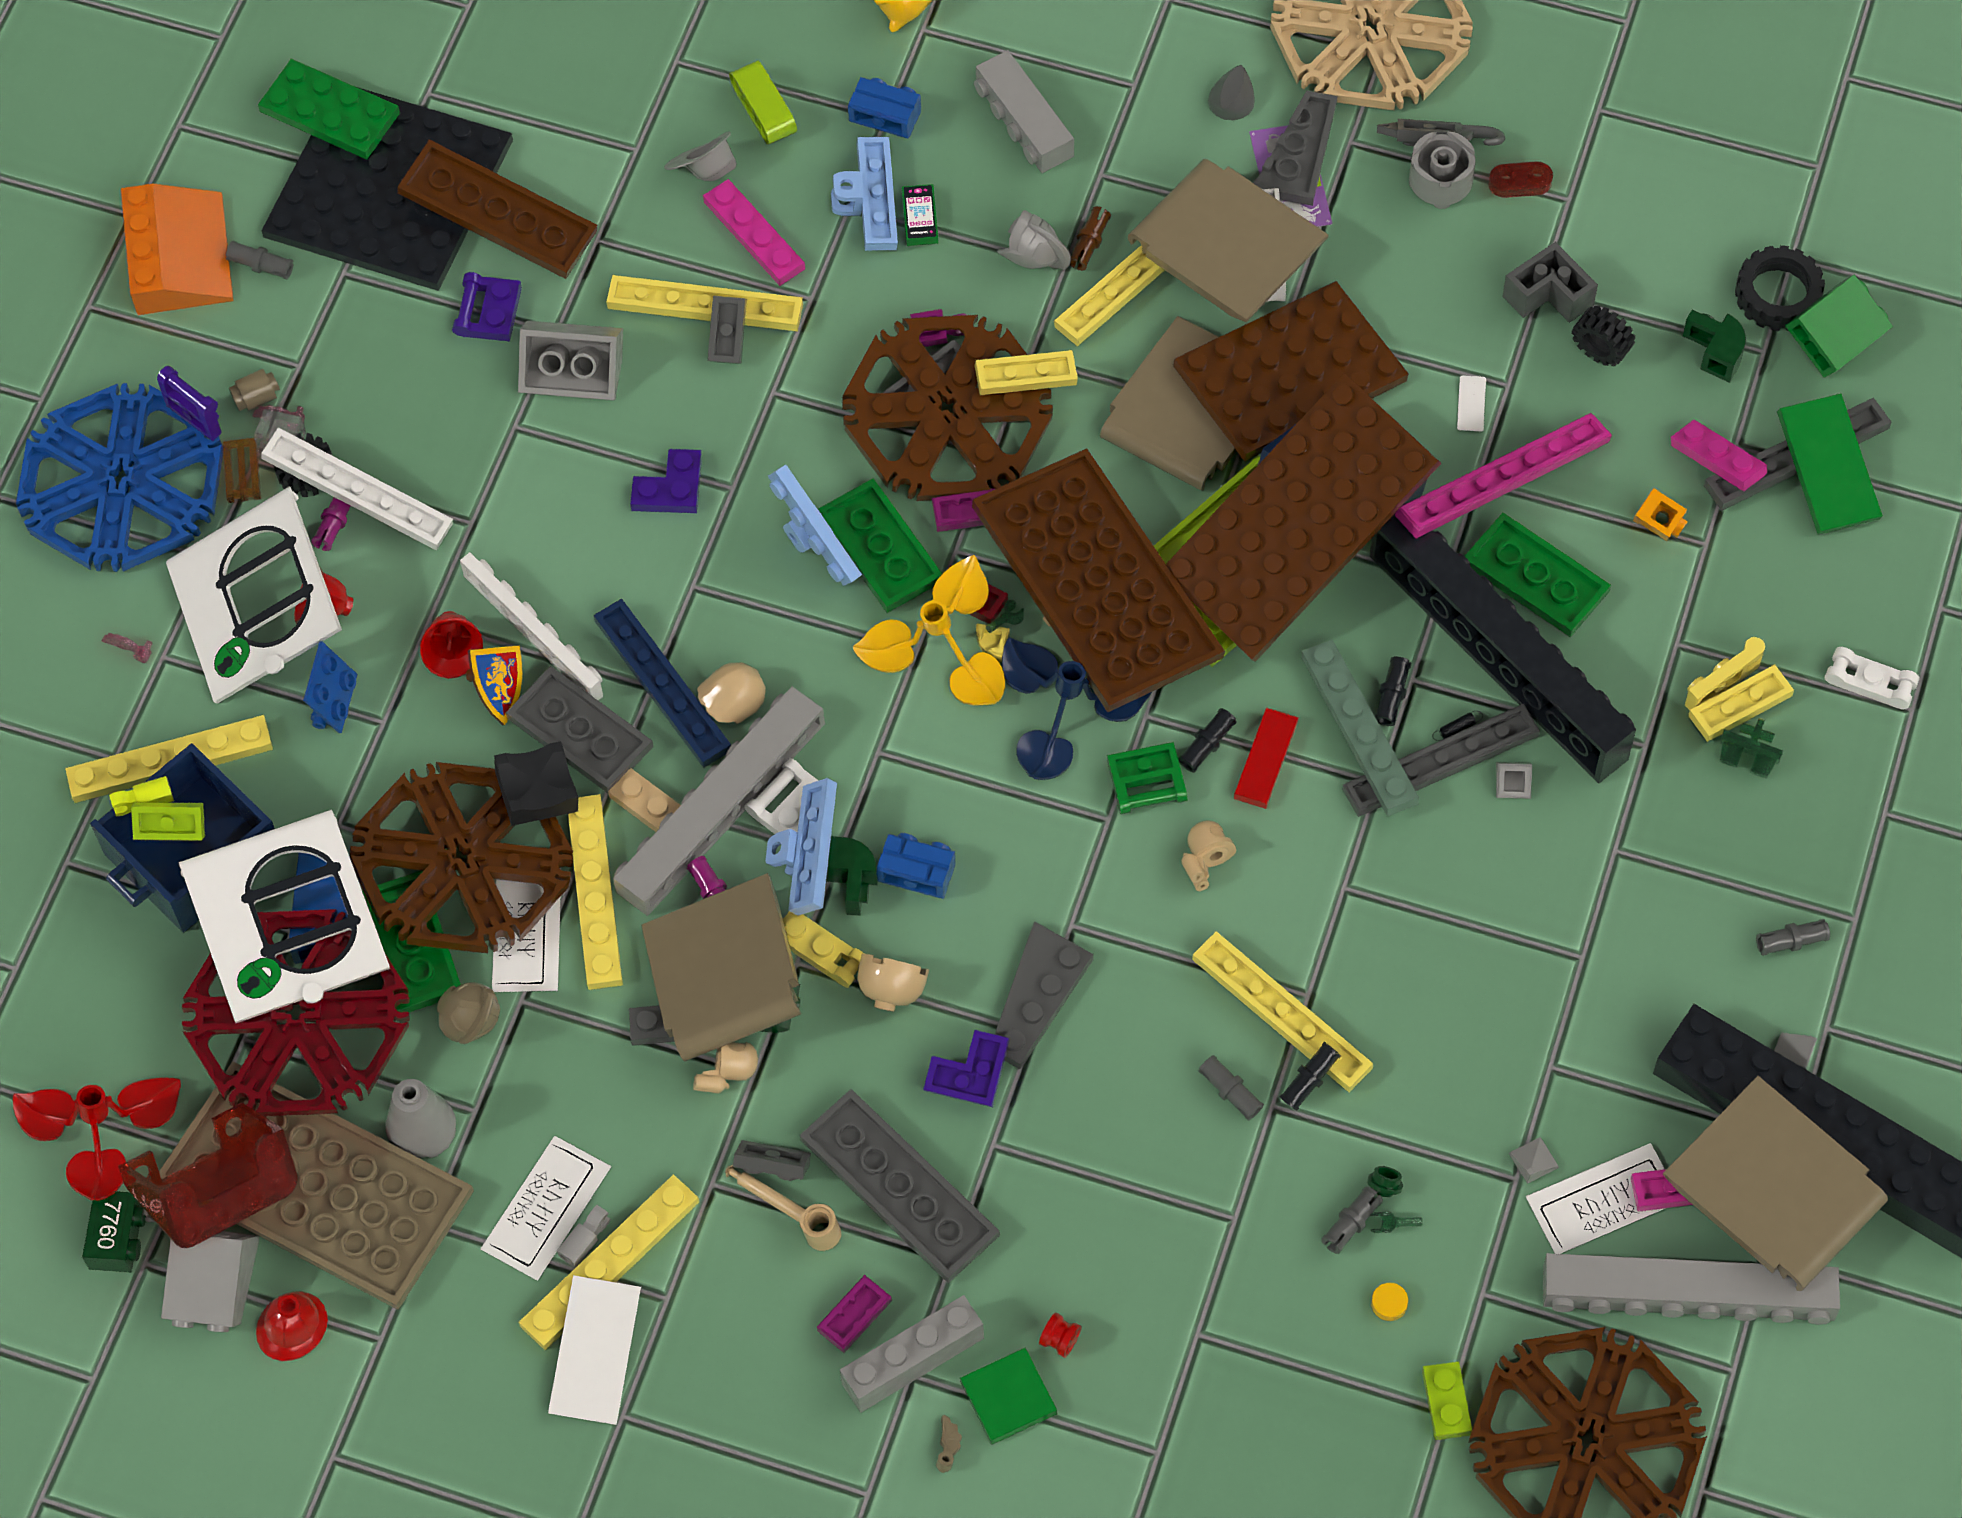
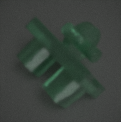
[1720,718,1783,779]

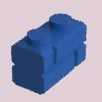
[848,77,921,139]
[877,833,956,899]

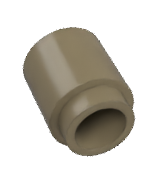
[229,369,280,411]

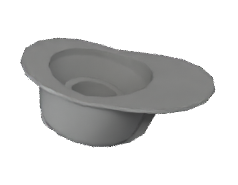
[664,131,737,181]

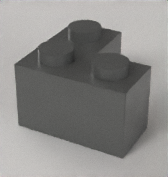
[1502,242,1598,323]

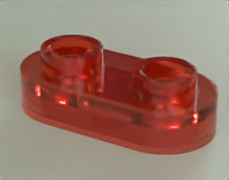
[1489,161,1553,198]

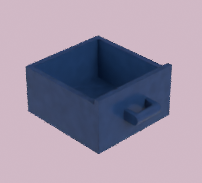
[90,743,275,933]

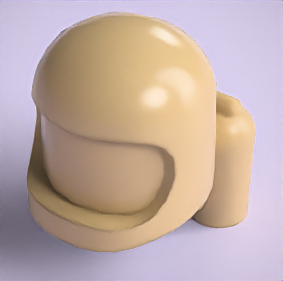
[1182,820,1236,891]
[693,1042,758,1093]

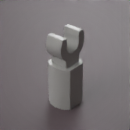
[557,1205,611,1268]

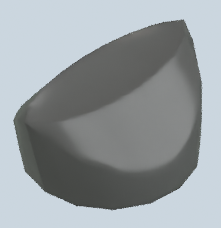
[1208,64,1255,121]

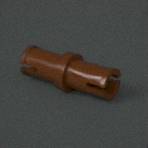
[1070,206,1111,271]

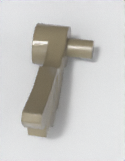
[936,1415,962,1473]

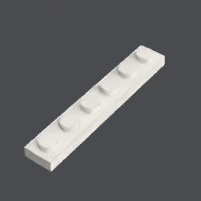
[261,428,453,550]
[460,552,603,700]

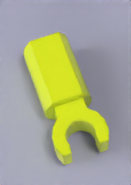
[109,776,174,816]

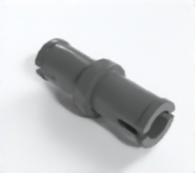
[226,241,294,280]
[1756,919,1830,956]
[1198,1055,1264,1121]
[1321,1187,1383,1254]

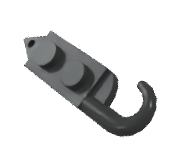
[1377,119,1505,146]

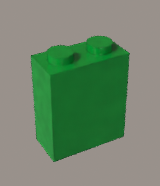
[1785,274,1893,378]

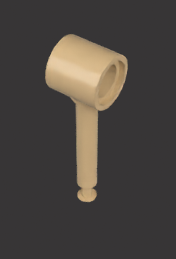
[725,1165,841,1251]

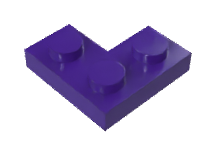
[630,449,702,513]
[923,1030,1010,1108]

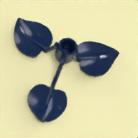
[1002,637,1152,780]

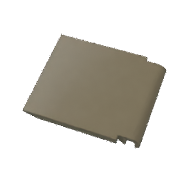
[1128,159,1329,322]
[1100,316,1237,491]
[641,873,802,1061]
[1663,1076,1888,1291]

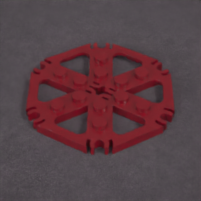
[182,909,410,1117]

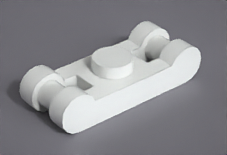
[1825,647,1920,709]

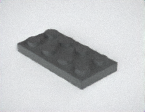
[506,666,653,794]

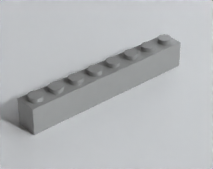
[613,686,825,916]
[1543,1253,1840,1325]

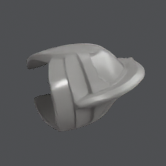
[997,210,1071,270]

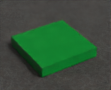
[960,1347,1057,1445]

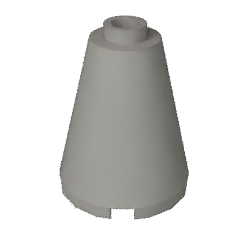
[386,1079,456,1158]

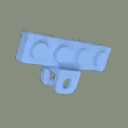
[831,137,898,251]
[768,465,862,586]
[765,778,837,916]

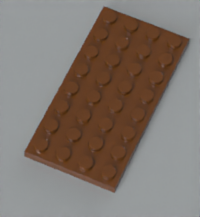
[1166,373,1441,662]
[972,448,1225,712]

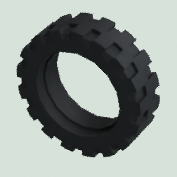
[1735,245,1825,331]

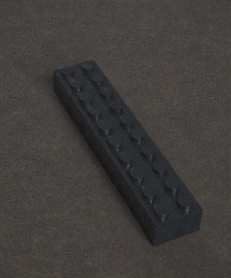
[1369,503,1636,784]
[1653,1004,1962,1258]

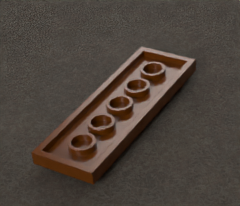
[398,139,598,279]

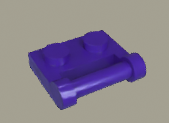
[452,272,522,342]
[157,366,222,441]

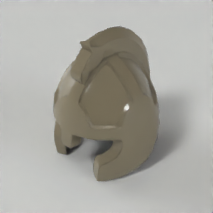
[437,982,500,1044]

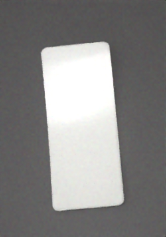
[1457,375,1486,432]

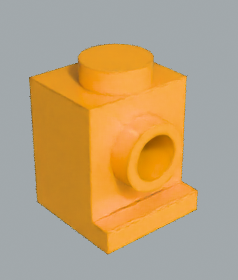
[1633,488,1688,541]

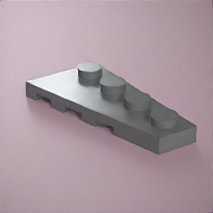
[1253,91,1338,206]
[995,921,1094,1069]

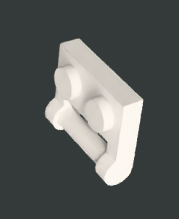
[744,758,836,834]

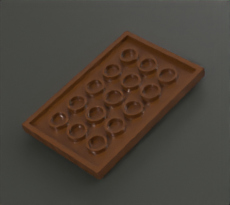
[1173,281,1409,461]

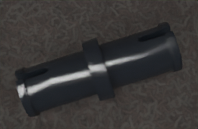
[1375,656,1412,726]
[1178,708,1237,773]
[1279,1042,1341,1111]

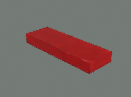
[1234,708,1299,809]

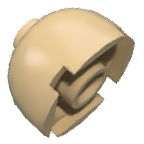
[857,953,929,1012]

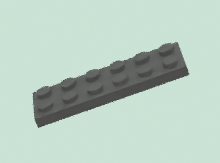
[800,1089,1000,1284]

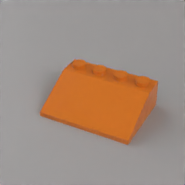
[121,183,234,315]

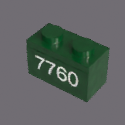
[82,1191,146,1273]

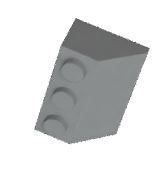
[518,321,623,400]

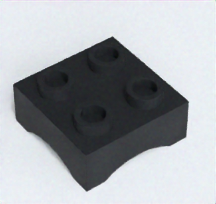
[494,741,578,826]

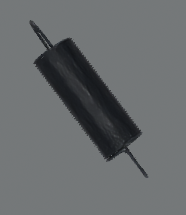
[1432,711,1483,741]

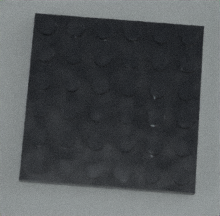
[261,87,513,291]

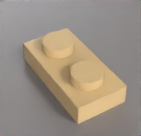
[608,768,681,832]

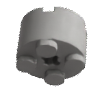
[1409,131,1476,209]

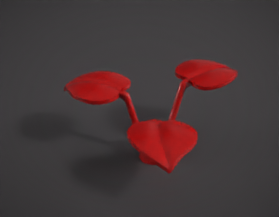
[13,1078,181,1201]

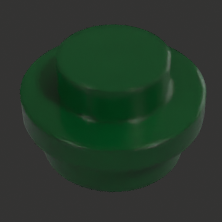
[1367,1166,1403,1197]

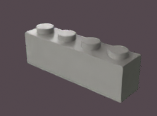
[974,50,1074,173]
[840,1295,984,1413]

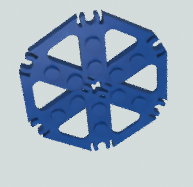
[16,383,224,572]

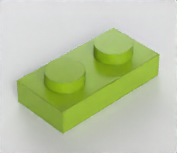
[131,802,205,840]
[1422,1361,1472,1440]

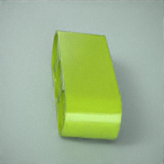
[729,60,797,144]

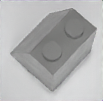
[161,1227,259,1332]

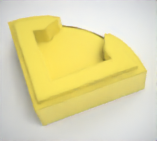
[976,623,1010,662]

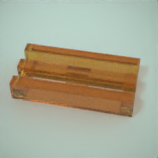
[223,437,261,503]

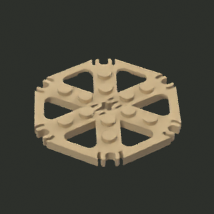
[1270,0,1473,110]

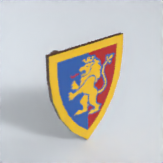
[466,645,522,726]

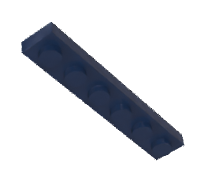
[593,598,731,768]

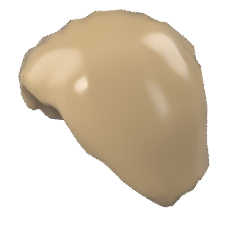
[697,662,766,724]

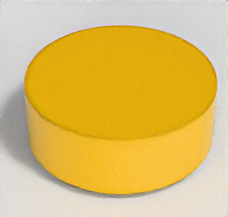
[1371,1283,1408,1321]

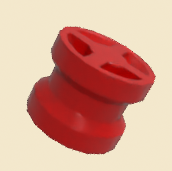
[1039,1312,1082,1358]

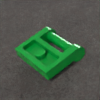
[1107,742,1188,815]

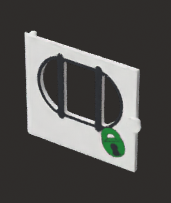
[166,486,342,704]
[179,809,390,1023]

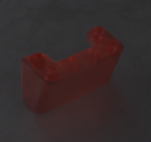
[118,1103,298,1248]

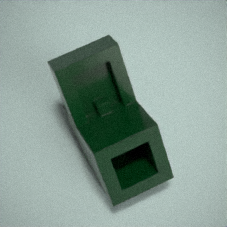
[1683,309,1746,383]
[826,836,878,916]

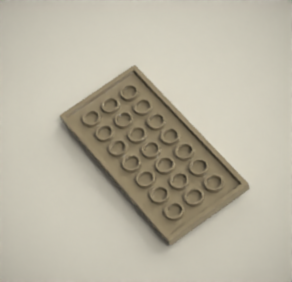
[155,1061,474,1310]

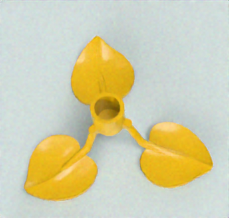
[853,555,1005,705]

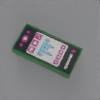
[902,184,939,246]

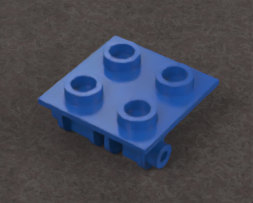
[303,641,358,733]

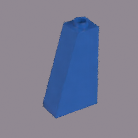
[289,852,348,964]

